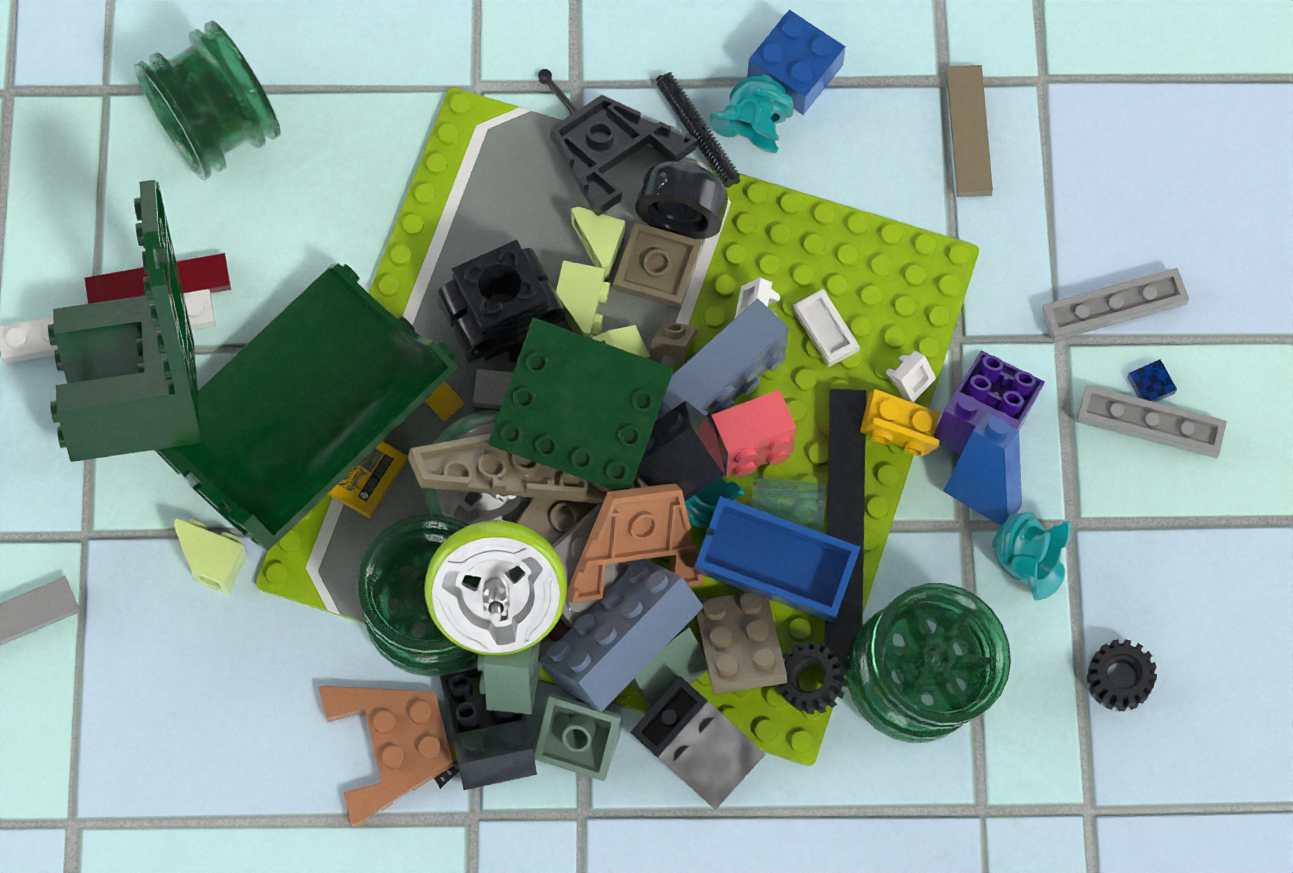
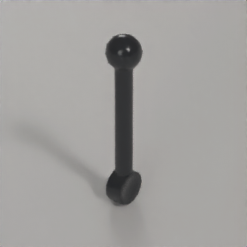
[538,69,578,114]

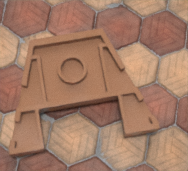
[566,483,703,603]
[319,686,454,828]

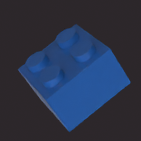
[747,10,846,115]

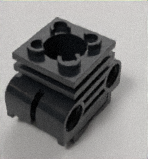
[437,239,565,363]

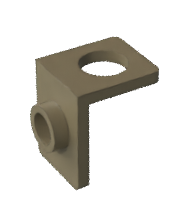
[650,322,697,375]

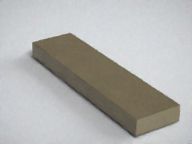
[946,65,993,197]

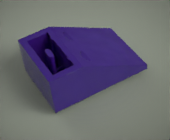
[933,350,1045,455]

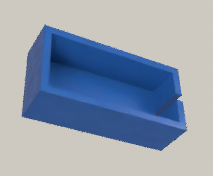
[693,496,861,622]

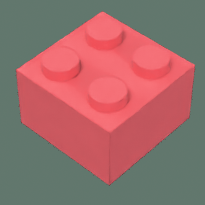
[711,390,796,478]

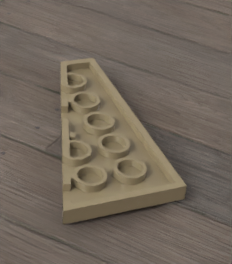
[408,433,648,504]

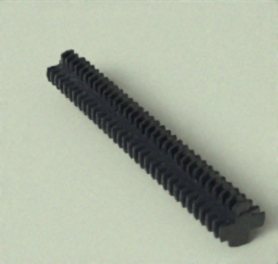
[656,72,741,188]

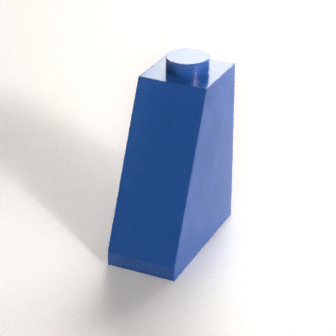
[943,412,1022,526]

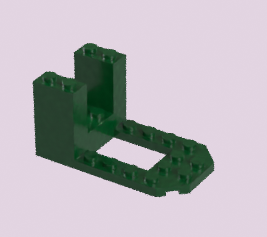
[48,180,202,462]

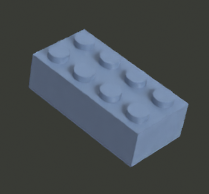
[656,298,789,421]
[540,559,704,712]

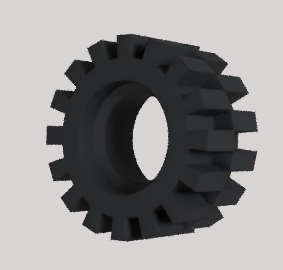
[1086,639,1157,711]
[777,642,848,714]

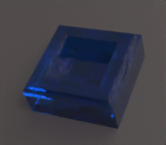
[1127,359,1177,402]

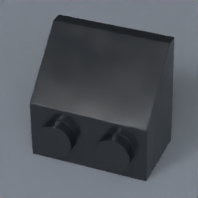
[638,400,726,501]

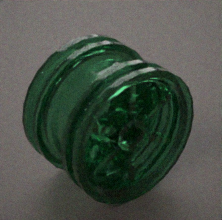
[134,20,281,180]
[357,514,481,677]
[845,583,1011,743]

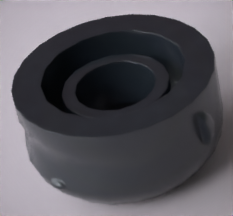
[635,161,728,239]

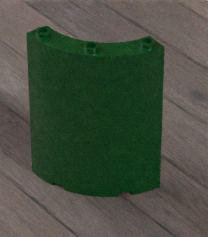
[154,263,459,552]

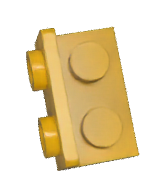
[860,389,940,456]

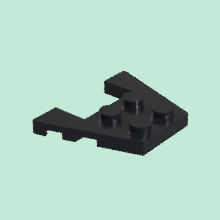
[550,95,698,216]

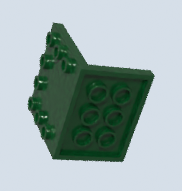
[487,317,674,491]

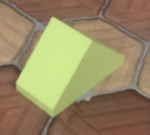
[571,206,625,280]

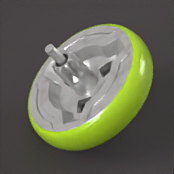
[425,520,567,656]

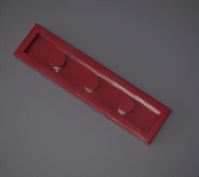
[84,253,231,304]

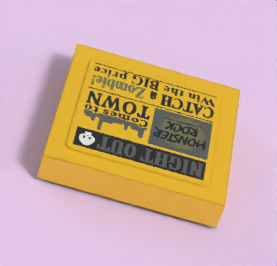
[327,441,408,518]

